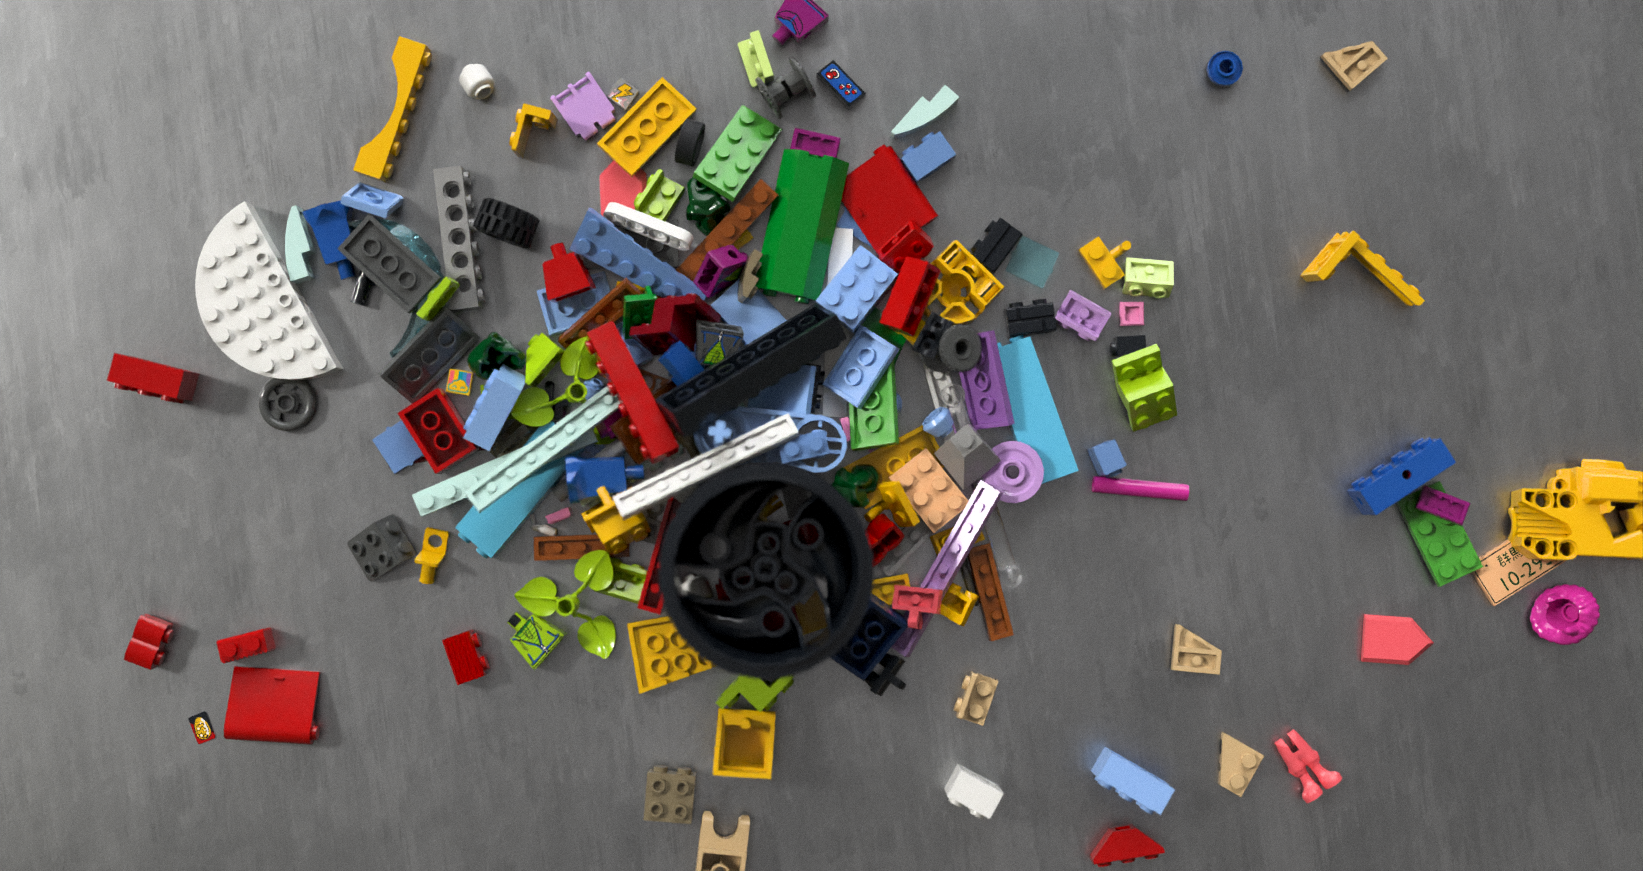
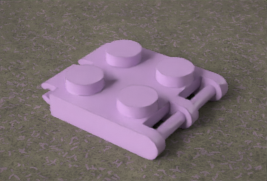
[550,71,616,141]

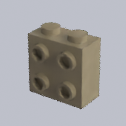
[643,765,697,824]

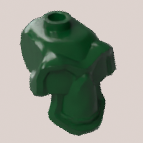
[685,177,731,237]
[467,332,526,380]
[831,464,879,508]

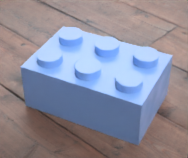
[816,245,898,334]
[463,364,526,451]
[1091,746,1175,815]

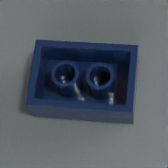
[830,593,908,681]

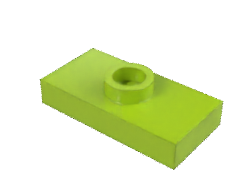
[416,276,460,321]

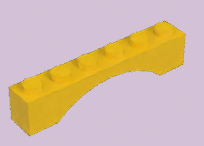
[353,36,432,183]

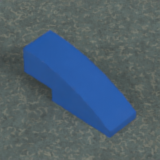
[658,341,704,386]

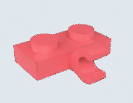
[892,585,943,630]

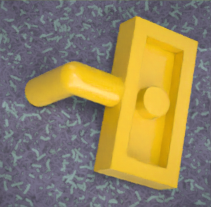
[1078,236,1131,289]
[864,481,920,527]

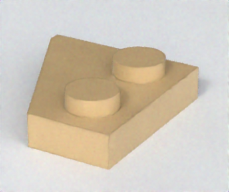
[1320,41,1388,91]
[1171,624,1222,675]
[1218,732,1264,797]

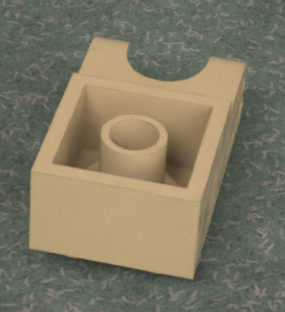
[695,810,750,871]

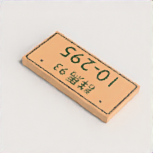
[1471,540,1567,606]

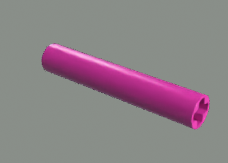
[1092,476,1189,501]

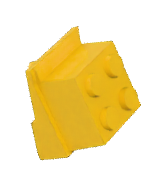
[581,486,651,555]
[713,708,776,779]

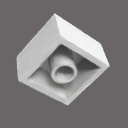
[944,764,1004,819]

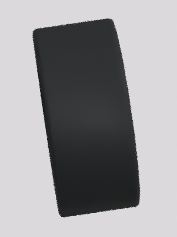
[675,118,705,167]

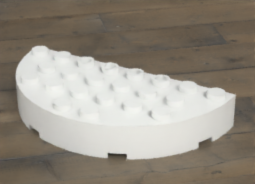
[195,201,343,380]

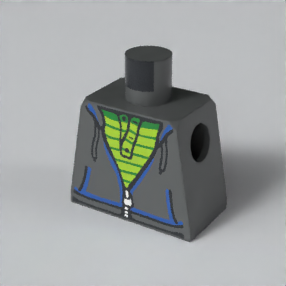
[695,319,744,370]

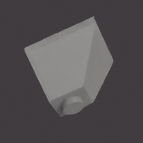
[934,423,1001,490]

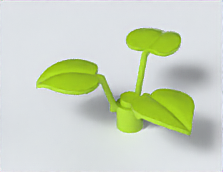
[510,337,617,445]
[514,550,616,659]

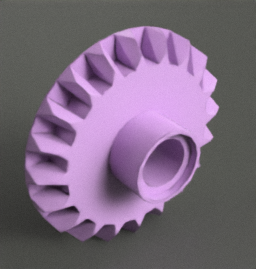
[982,441,1044,503]

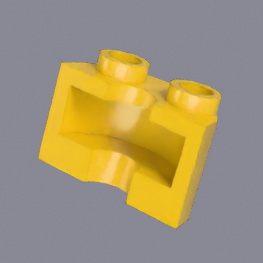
[940,582,979,626]

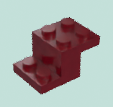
[629,293,721,355]

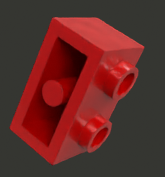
[877,219,934,275]

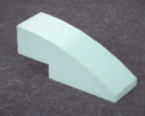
[890,85,959,139]
[285,205,316,284]

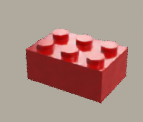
[107,353,199,404]
[398,388,481,474]

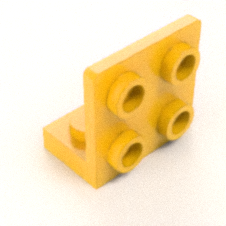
[509,103,558,158]

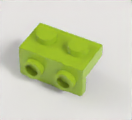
[594,558,647,604]

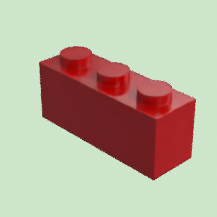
[879,256,941,337]

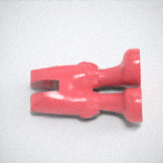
[1274,729,1343,803]

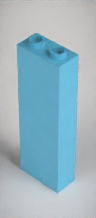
[997,335,1079,484]
[455,420,586,559]

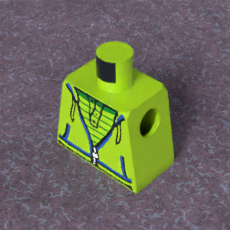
[507,612,567,670]

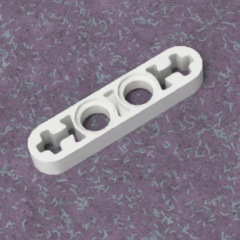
[603,202,694,251]

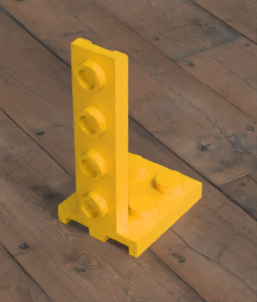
[1300,231,1425,306]

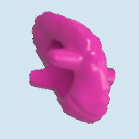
[1530,584,1600,645]

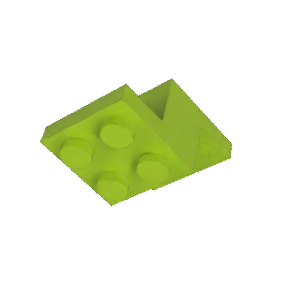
[1112,344,1178,432]
[716,675,794,712]

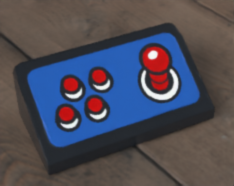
[816,60,866,110]

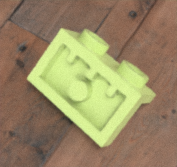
[738,30,774,88]
[1122,257,1174,298]

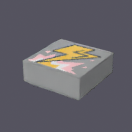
[606,78,640,111]

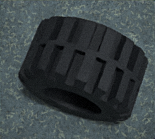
[473,198,540,248]

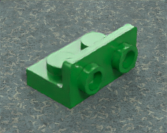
[623,286,657,340]

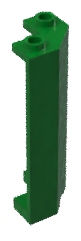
[755,149,849,304]

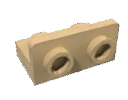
[953,671,998,726]

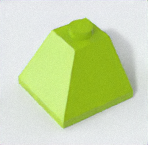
[525,333,565,387]

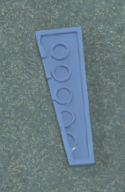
[569,208,706,300]

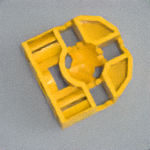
[924,240,1004,326]

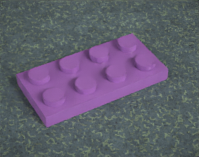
[959,330,1015,430]

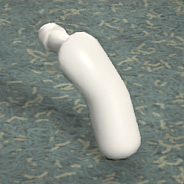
[529,514,557,536]

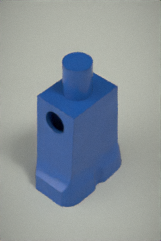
[302,200,355,280]
[565,454,645,504]

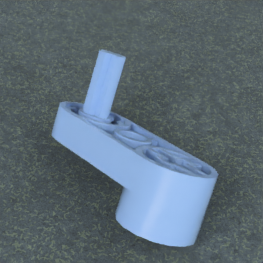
[694,406,847,473]

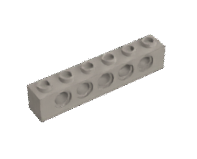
[433,166,485,312]

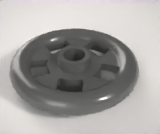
[259,378,316,431]

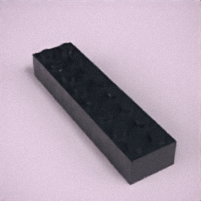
[655,303,847,437]

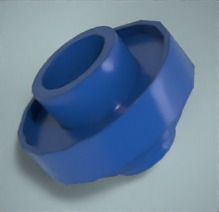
[1207,50,1243,87]

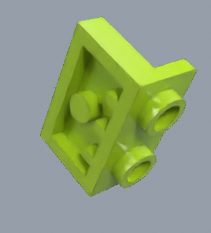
[634,169,685,221]

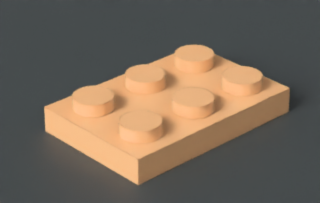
[889,448,969,533]

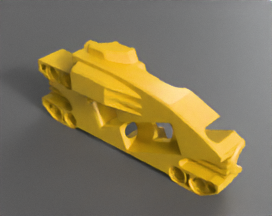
[1508,459,1643,562]

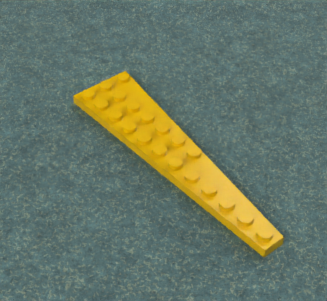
[627,573,910,694]

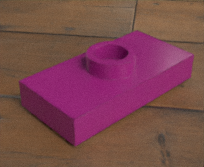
[790,128,841,158]
[1415,486,1470,526]

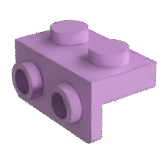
[1055,290,1111,341]

